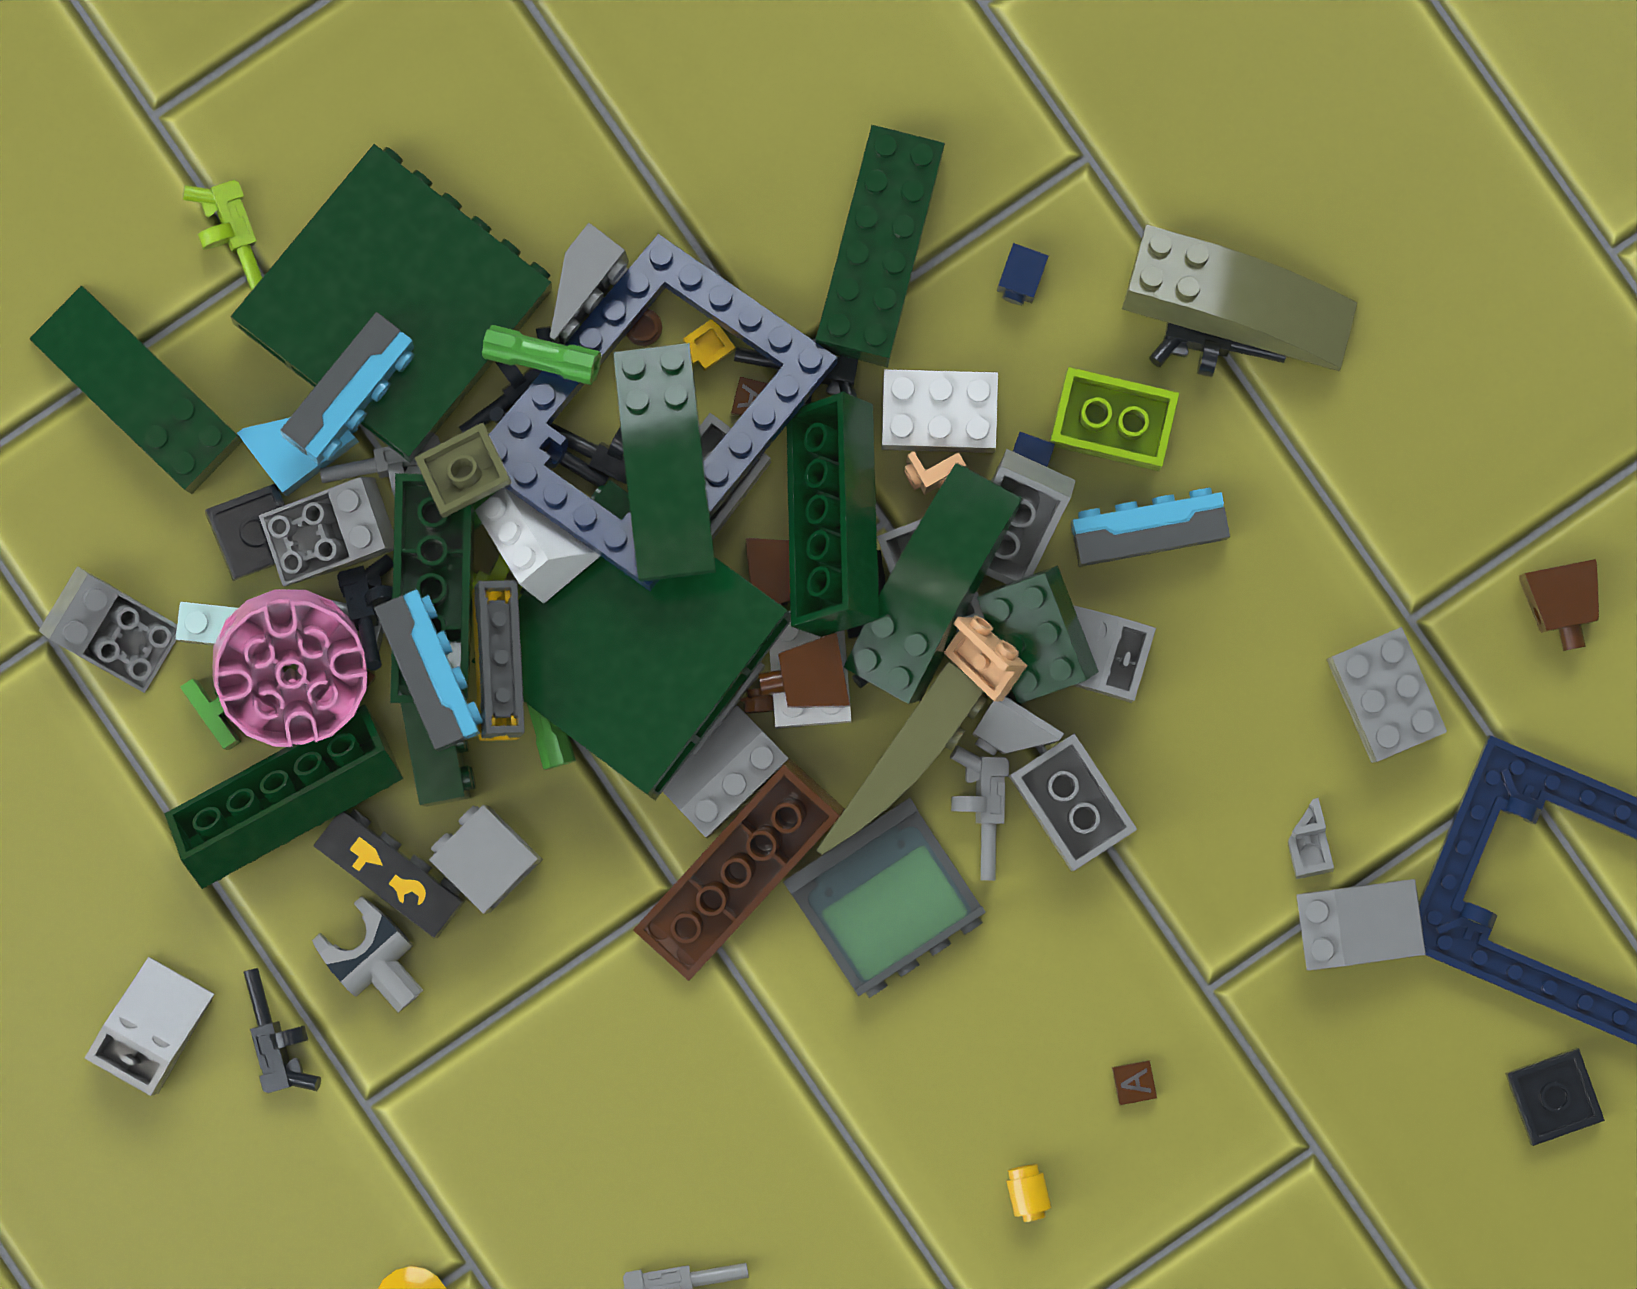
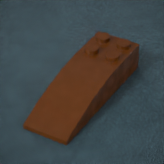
[633,758,845,981]

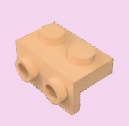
[904,451,966,495]
[944,616,1027,701]

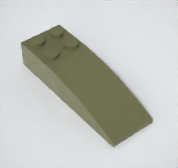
[1122,225,1357,371]
[816,662,987,855]

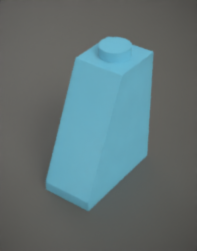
[237,418,359,496]

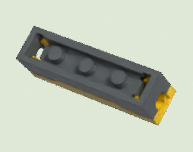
[472,580,525,741]

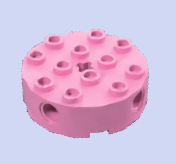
[212,589,367,747]

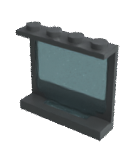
[783,798,986,998]

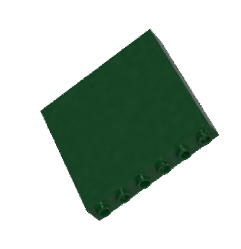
[230,144,552,463]
[471,480,791,801]

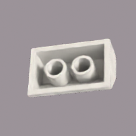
[475,487,600,603]

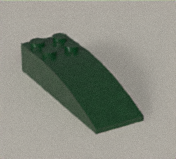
[29,285,243,494]
[613,343,716,582]
[843,463,1023,704]
[390,473,475,704]

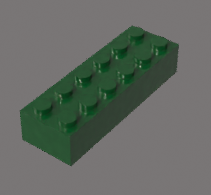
[815,125,945,368]
[786,392,879,637]
[164,704,404,889]

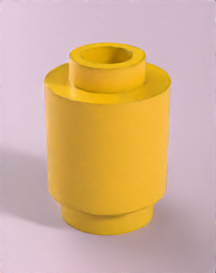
[1006,1164,1051,1222]

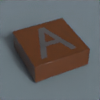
[731,377,768,417]
[1112,1060,1157,1105]

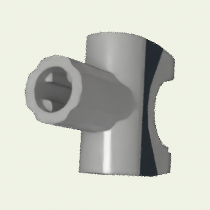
[312,896,424,1013]

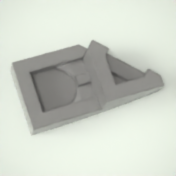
[1288,798,1334,879]

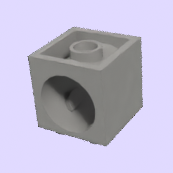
[429,805,543,914]

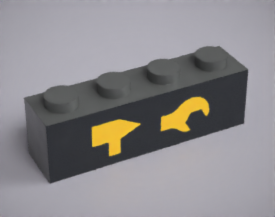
[313,809,465,938]

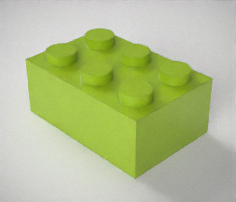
[1050,367,1179,471]

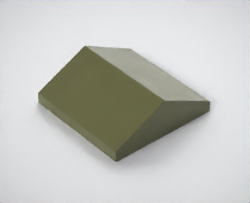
[414,423,512,518]

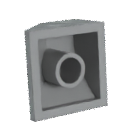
[972,697,1064,756]

